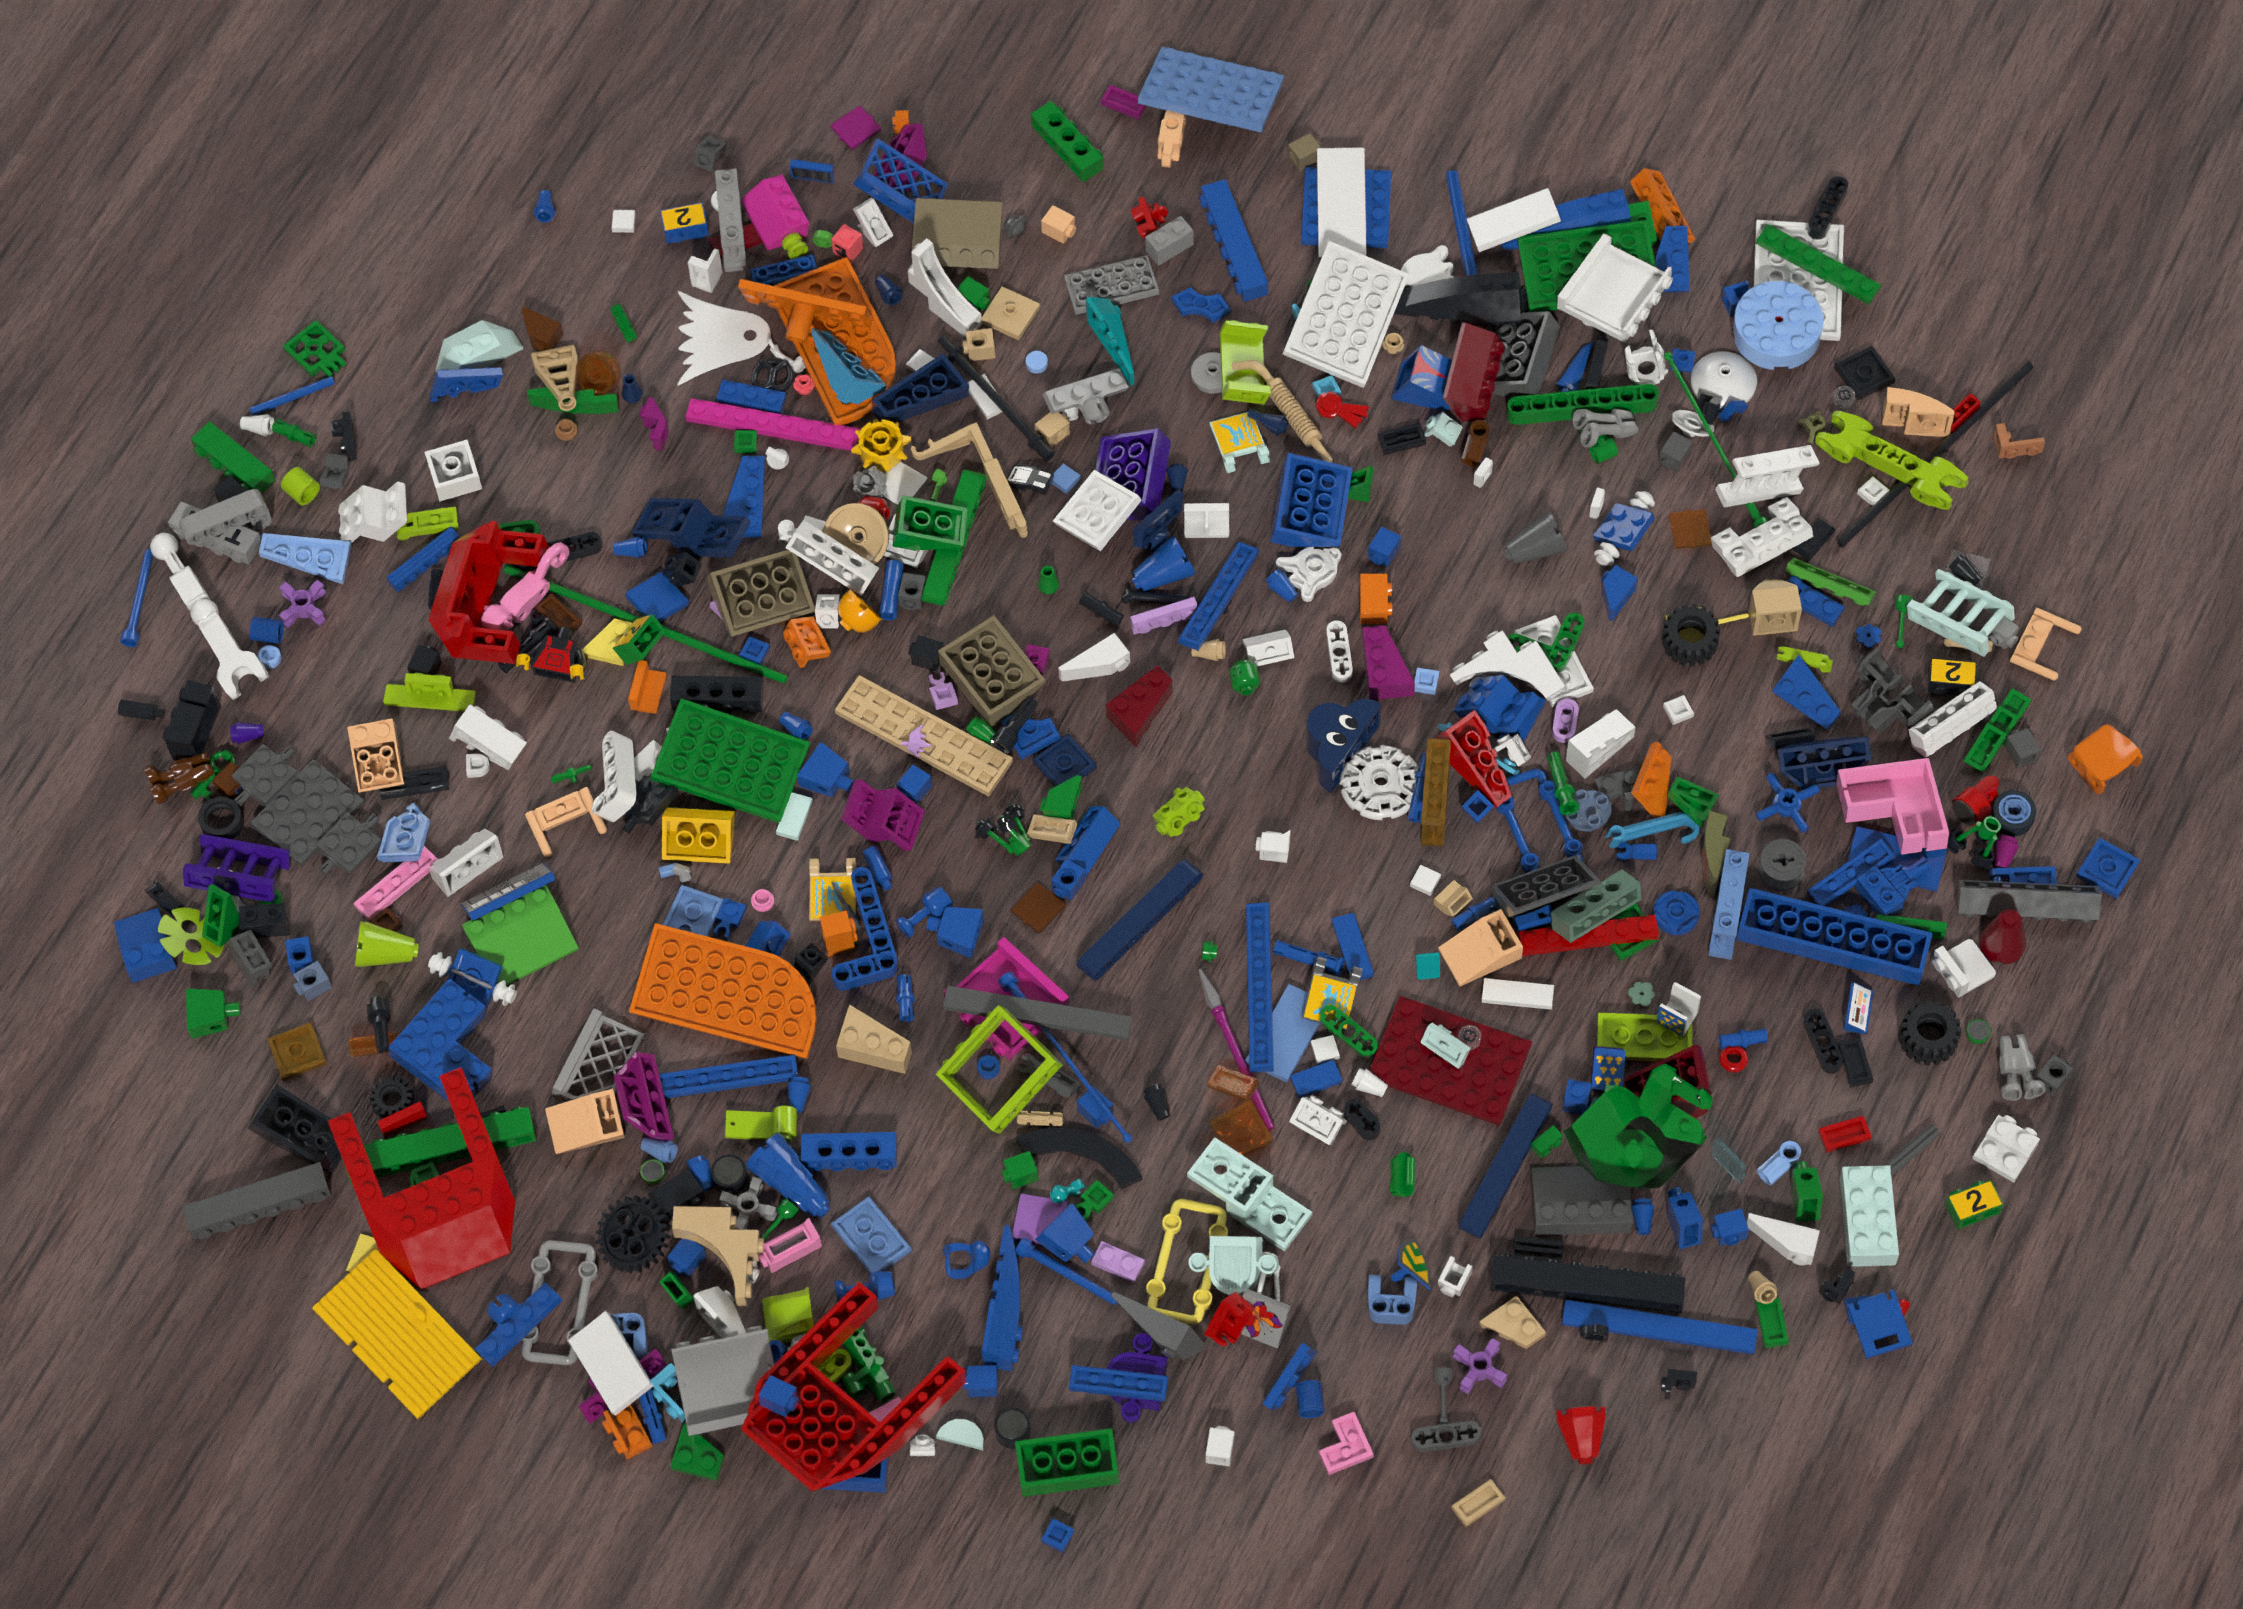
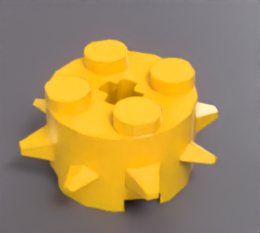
[851,418,911,472]

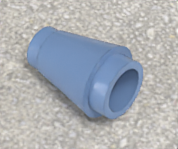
[641,1137,678,1163]

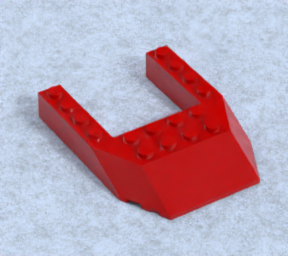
[328,1067,515,1290]
[741,1282,966,1492]

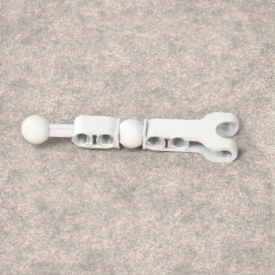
[150,532,269,700]

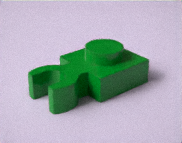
[1075,1180,1114,1222]

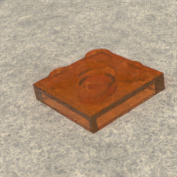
[1209,1100,1273,1157]

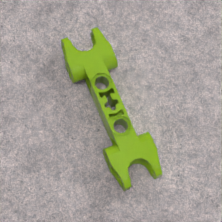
[1815,411,1968,510]

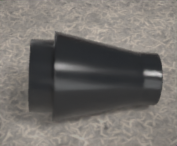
[1949,554,1982,586]
[1143,1084,1171,1121]

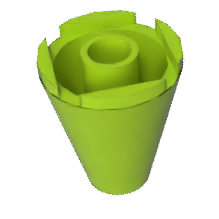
[355,921,419,967]

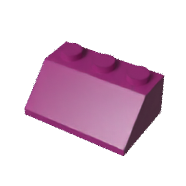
[741,174,809,251]

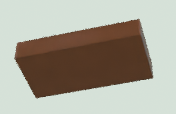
[535,593,582,633]

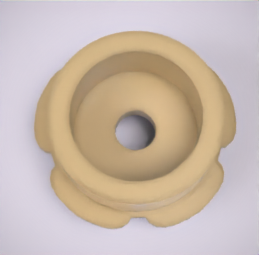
[1383,333,1404,354]

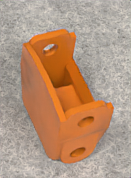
[2068,724,2143,794]

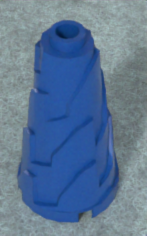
[746,1133,831,1218]

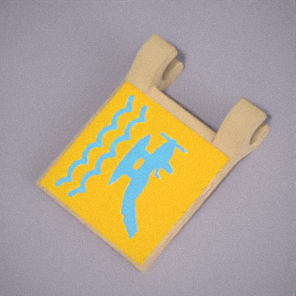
[809,858,857,921]

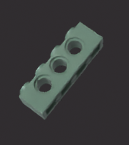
[1551,870,1641,943]

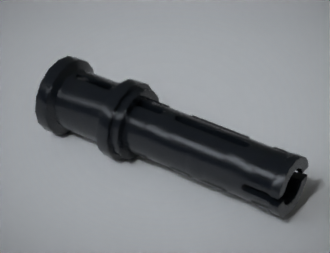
[497,617,558,674]

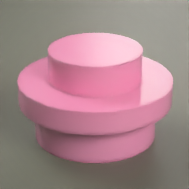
[751,889,774,912]

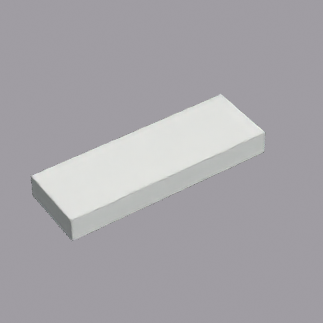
[1482,978,1554,1010]

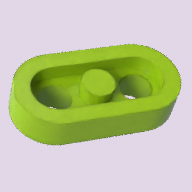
[817,1349,852,1384]

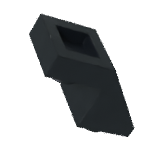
[793,943,828,986]

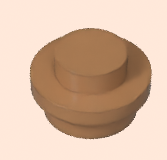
[555,419,578,441]

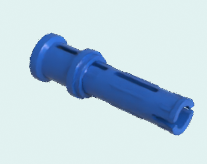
[1273,940,1345,977]

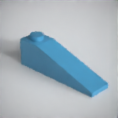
[811,328,887,404]

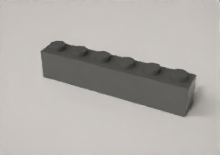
[1956,880,2102,923]
[183,1162,331,1240]

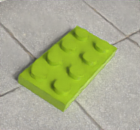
[1597,1013,1692,1062]

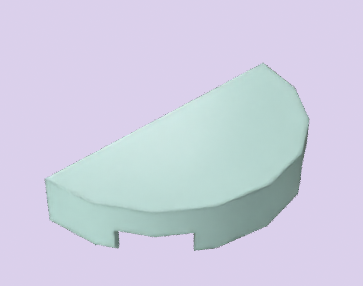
[936,1419,984,1450]

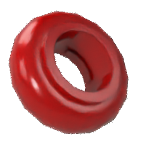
[1719,1046,1748,1073]

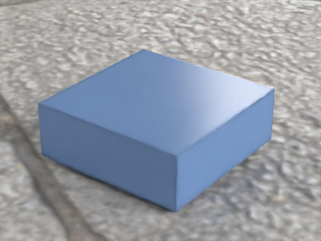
[1051,463,1080,494]

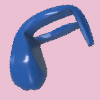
[943,1241,990,1279]

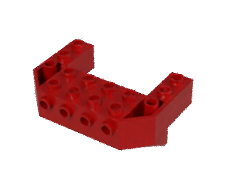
[428,521,550,664]

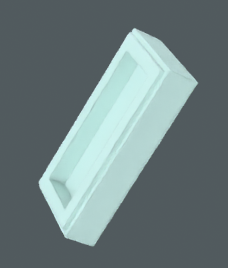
[776,793,813,841]

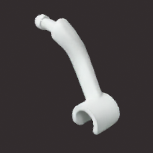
[767,338,805,374]

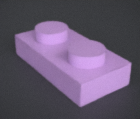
[1091,1241,1145,1284]

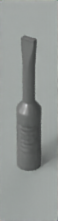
[831,882,862,931]

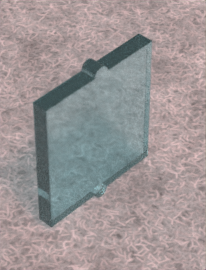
[1712,1137,1747,1184]

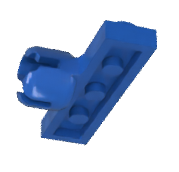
[475,1283,563,1367]

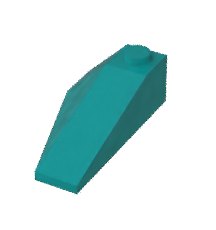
[1086,297,1134,386]

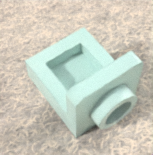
[1424,412,1463,447]

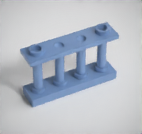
[1708,849,1749,960]

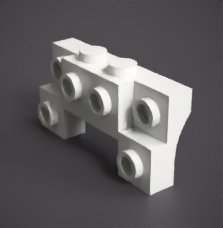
[1711,497,1814,577]

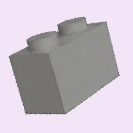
[1145,216,1194,266]

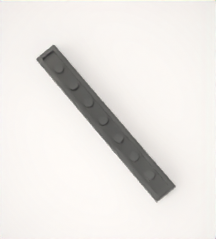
[943,986,1132,1041]

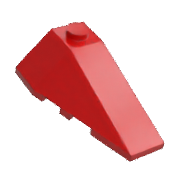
[1433,710,1512,808]

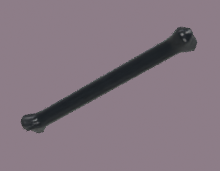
[1121,586,1232,614]

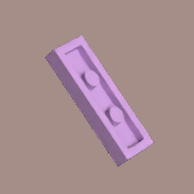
[1130,597,1197,635]

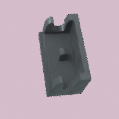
[229,930,272,987]

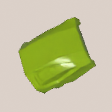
[762,1287,814,1343]

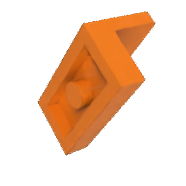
[628,660,667,714]

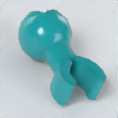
[1049,1179,1085,1204]

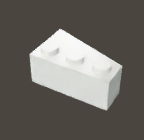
[449,705,527,770]

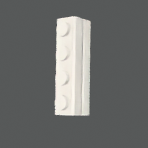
[1908,681,1997,757]

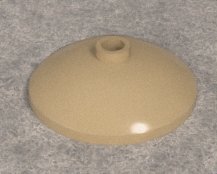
[823,503,889,565]

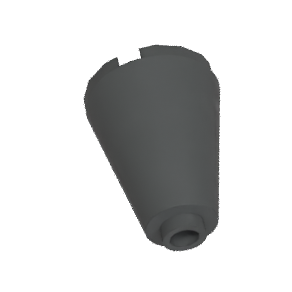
[1503,511,1568,564]

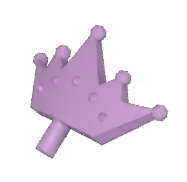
[902,724,931,757]

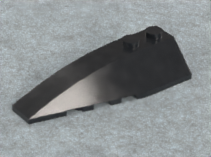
[1394,272,1521,326]

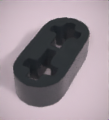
[1344,1099,1380,1140]

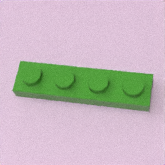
[1785,558,1876,606]

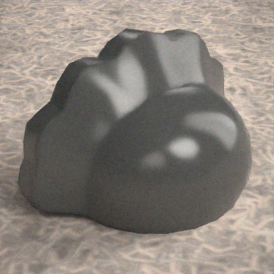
[1004,216,1027,238]

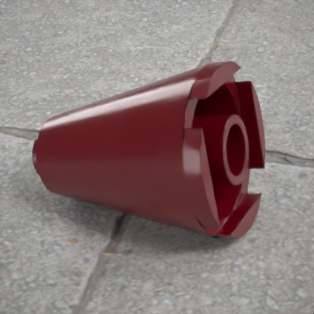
[1980,909,2026,964]

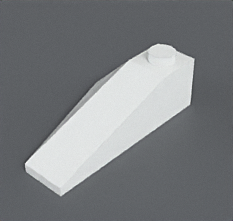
[694,1286,746,1338]

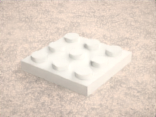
[1053,470,1142,551]

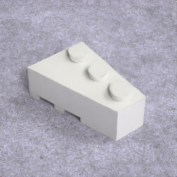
[1566,709,1635,779]

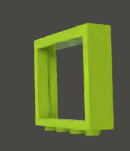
[936,1005,1063,1134]

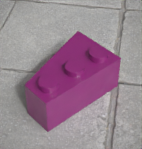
[1362,626,1415,700]

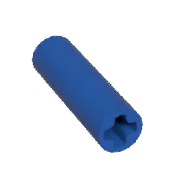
[879,560,904,621]

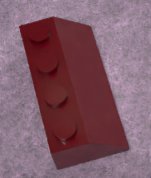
[1443,323,1504,422]

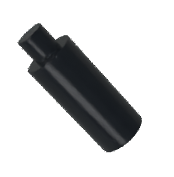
[118,699,165,721]

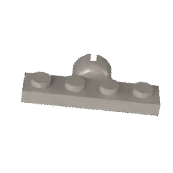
[1043,368,1129,425]

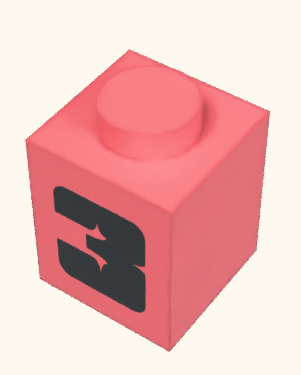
[831,224,863,263]

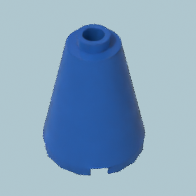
[1131,536,1196,591]

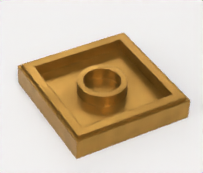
[267,1022,327,1081]

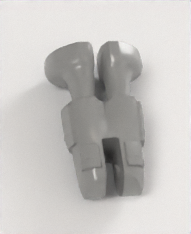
[1999,1034,2046,1101]

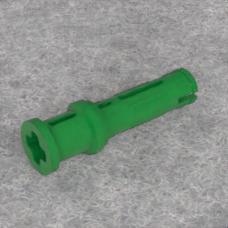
[1546,752,1579,815]

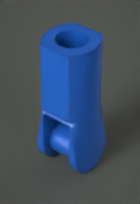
[1513,905,1553,932]

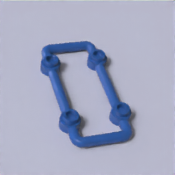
[1496,769,1584,873]

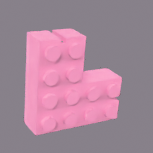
[1836,758,1949,854]

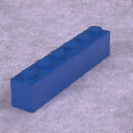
[1198,179,1268,302]

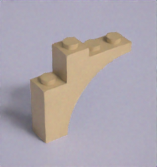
[672,1206,764,1306]

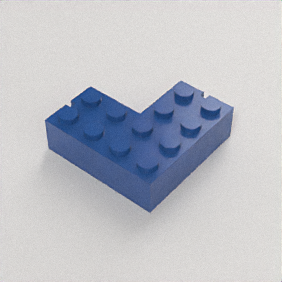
[388,978,492,1103]

